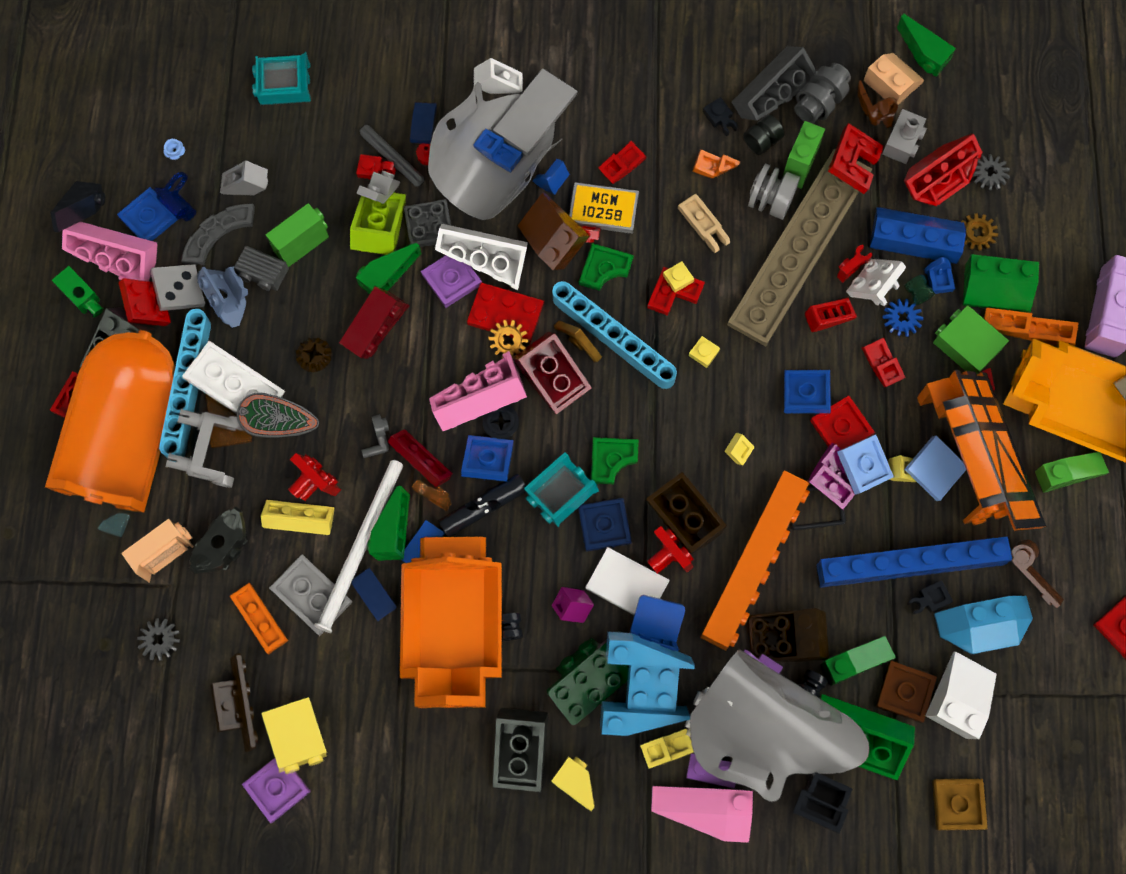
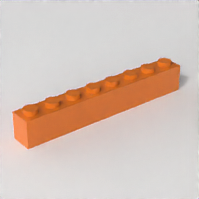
[700,470,810,651]

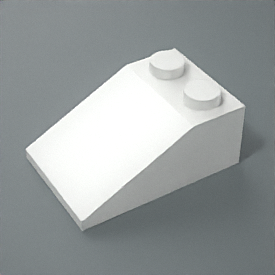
[925,651,996,739]

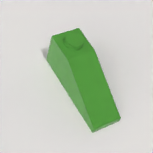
[1035,452,1109,493]

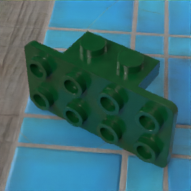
[547,631,629,725]

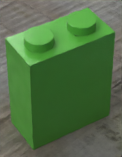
[782,121,825,189]
[266,203,329,267]
[933,305,1009,374]

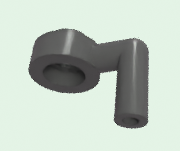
[361,414,389,458]

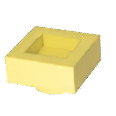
[663,262,694,293]
[689,336,720,368]
[725,433,754,465]

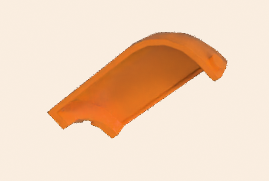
[45,330,175,513]

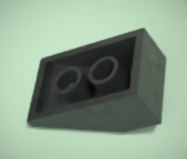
[493,708,548,792]

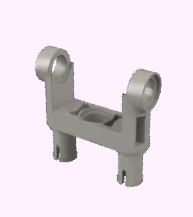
[165,409,244,488]

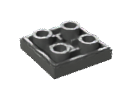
[404,199,451,247]

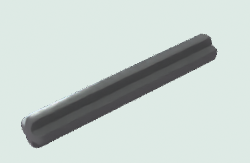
[360,125,424,187]

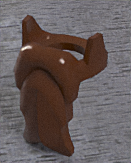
[858,80,898,128]

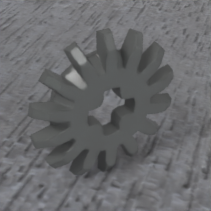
[972,154,1010,190]
[137,618,180,661]

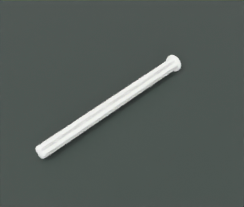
[314,460,403,633]

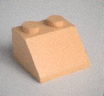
[864,53,924,106]

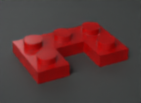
[828,123,884,194]

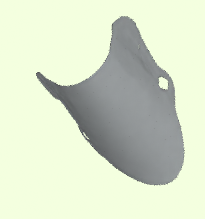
[428,82,562,220]
[690,649,869,802]

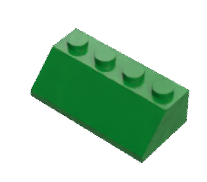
[820,694,915,780]

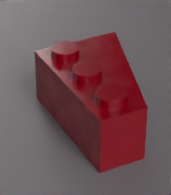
[339,286,410,359]

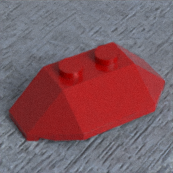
[904,134,983,206]

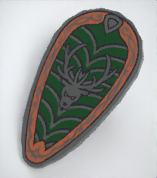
[237,393,319,438]

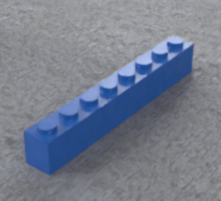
[817,537,1013,588]

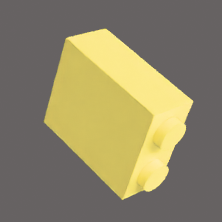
[262,697,327,774]

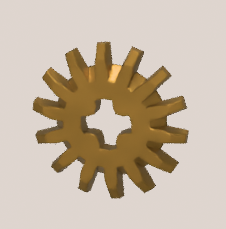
[961,213,998,251]
[489,320,529,358]

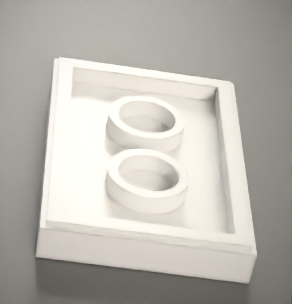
[585,547,669,615]

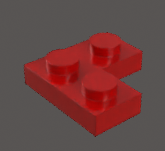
[647,267,705,316]

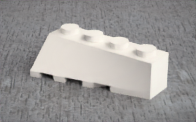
[435,224,528,290]

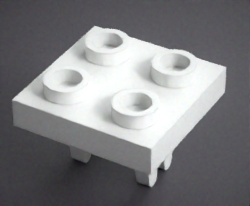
[846,259,906,306]

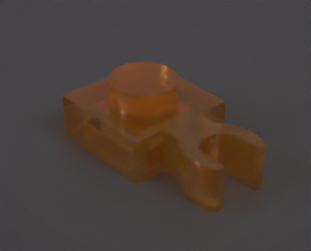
[412,480,451,511]

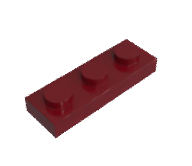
[388,429,453,487]

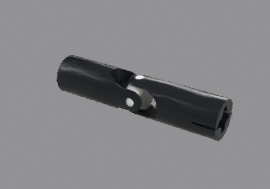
[438,474,526,537]

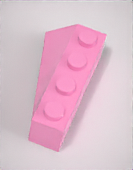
[62,222,157,281]

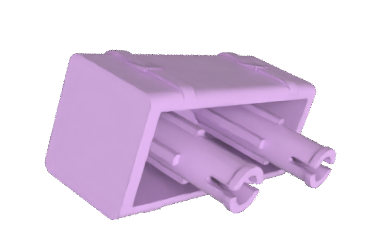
[1084,255,1126,357]

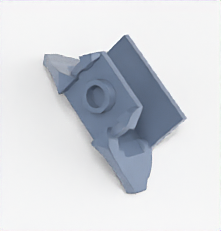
[197,266,248,328]

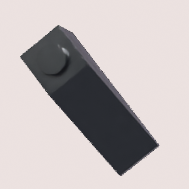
[51,181,105,232]

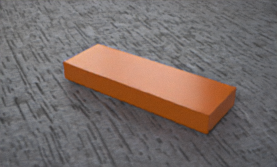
[230,583,288,654]

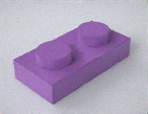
[686,754,736,789]

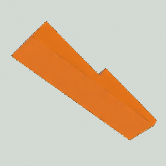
[984,308,1079,346]

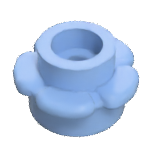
[164,139,185,160]

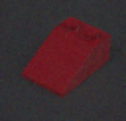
[513,332,592,414]

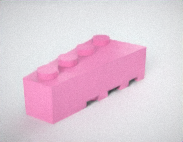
[429,351,527,431]

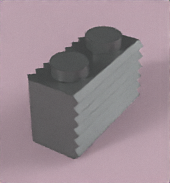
[234,246,289,291]

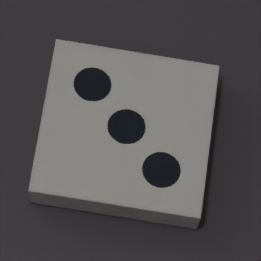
[150,265,205,311]

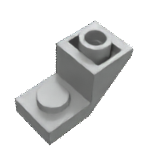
[357,170,400,204]

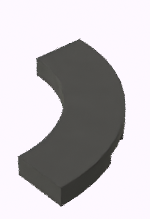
[181,204,255,265]

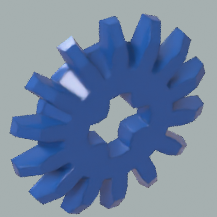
[883,299,923,337]

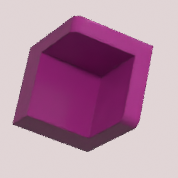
[551,587,594,623]

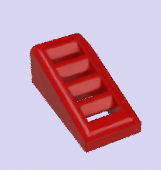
[805,298,857,332]

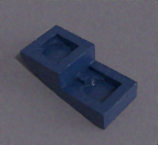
[410,102,437,144]
[351,568,397,621]

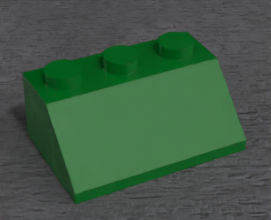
[963,254,1039,313]

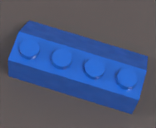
[870,207,966,264]

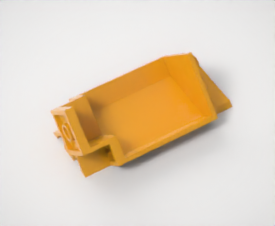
[1003,339,1126,462]

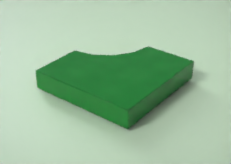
[579,243,634,291]
[591,437,639,485]

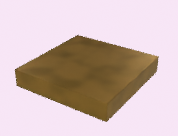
[932,779,988,830]

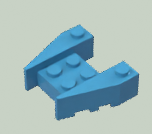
[600,632,695,736]

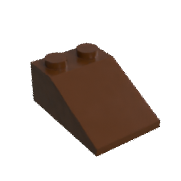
[518,192,590,270]

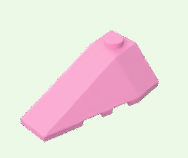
[651,786,753,843]

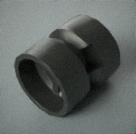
[743,115,785,155]

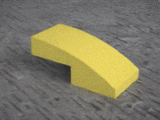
[640,729,694,769]

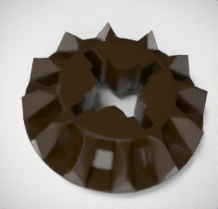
[296,337,332,372]

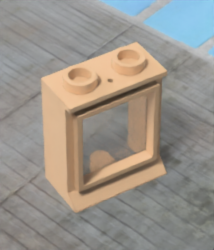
[121,519,194,583]

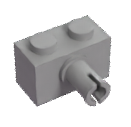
[882,109,927,164]

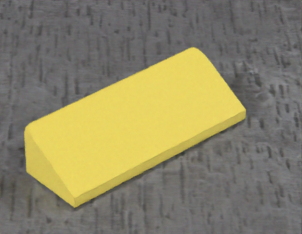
[261,500,334,535]

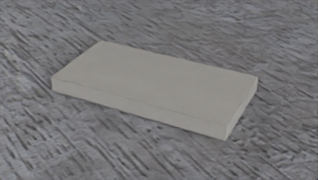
[493,69,577,156]

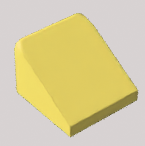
[889,455,916,482]

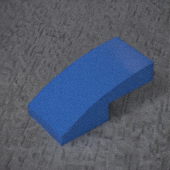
[474,129,523,173]

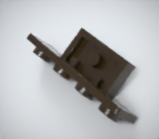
[210,653,258,752]

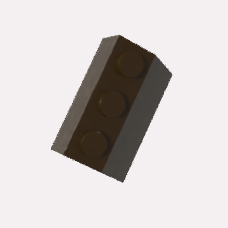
[646,472,727,554]

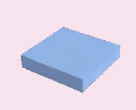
[837,435,894,495]
[904,435,966,501]

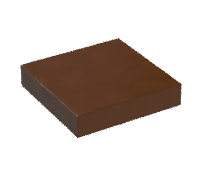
[876,661,937,723]

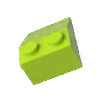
[350,193,406,255]

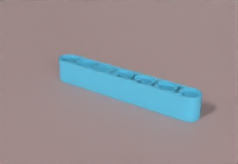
[552,281,677,389]
[159,308,211,462]

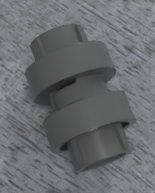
[794,63,851,124]

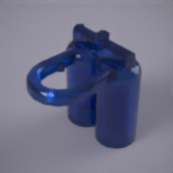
[154,172,196,221]

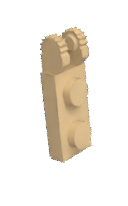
[678,194,730,253]

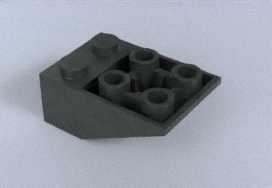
[80,307,156,367]

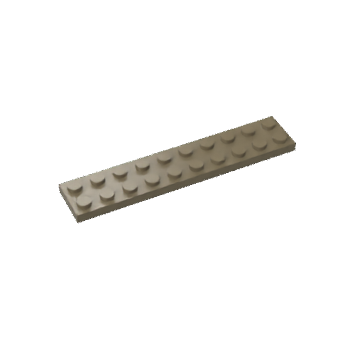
[727,149,872,346]

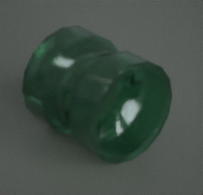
[904,274,935,305]

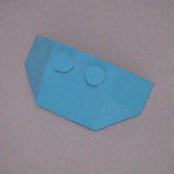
[934,596,1033,654]

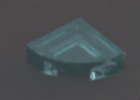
[98,513,130,538]

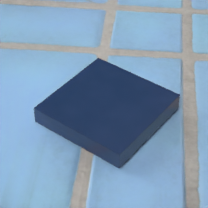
[578,498,632,552]

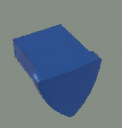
[532,159,570,195]
[924,257,955,294]

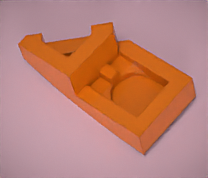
[693,150,740,178]

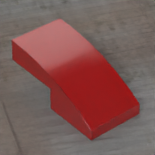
[598,141,647,184]
[862,338,906,387]

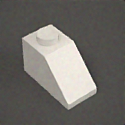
[474,58,523,94]

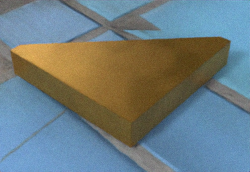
[554,321,602,362]

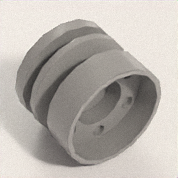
[748,163,800,220]

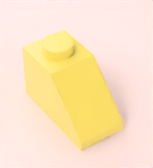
[551,757,594,811]

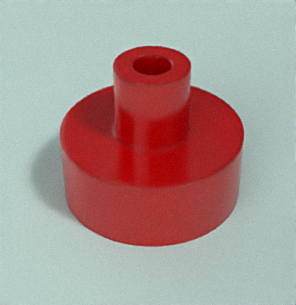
[416,143,431,166]

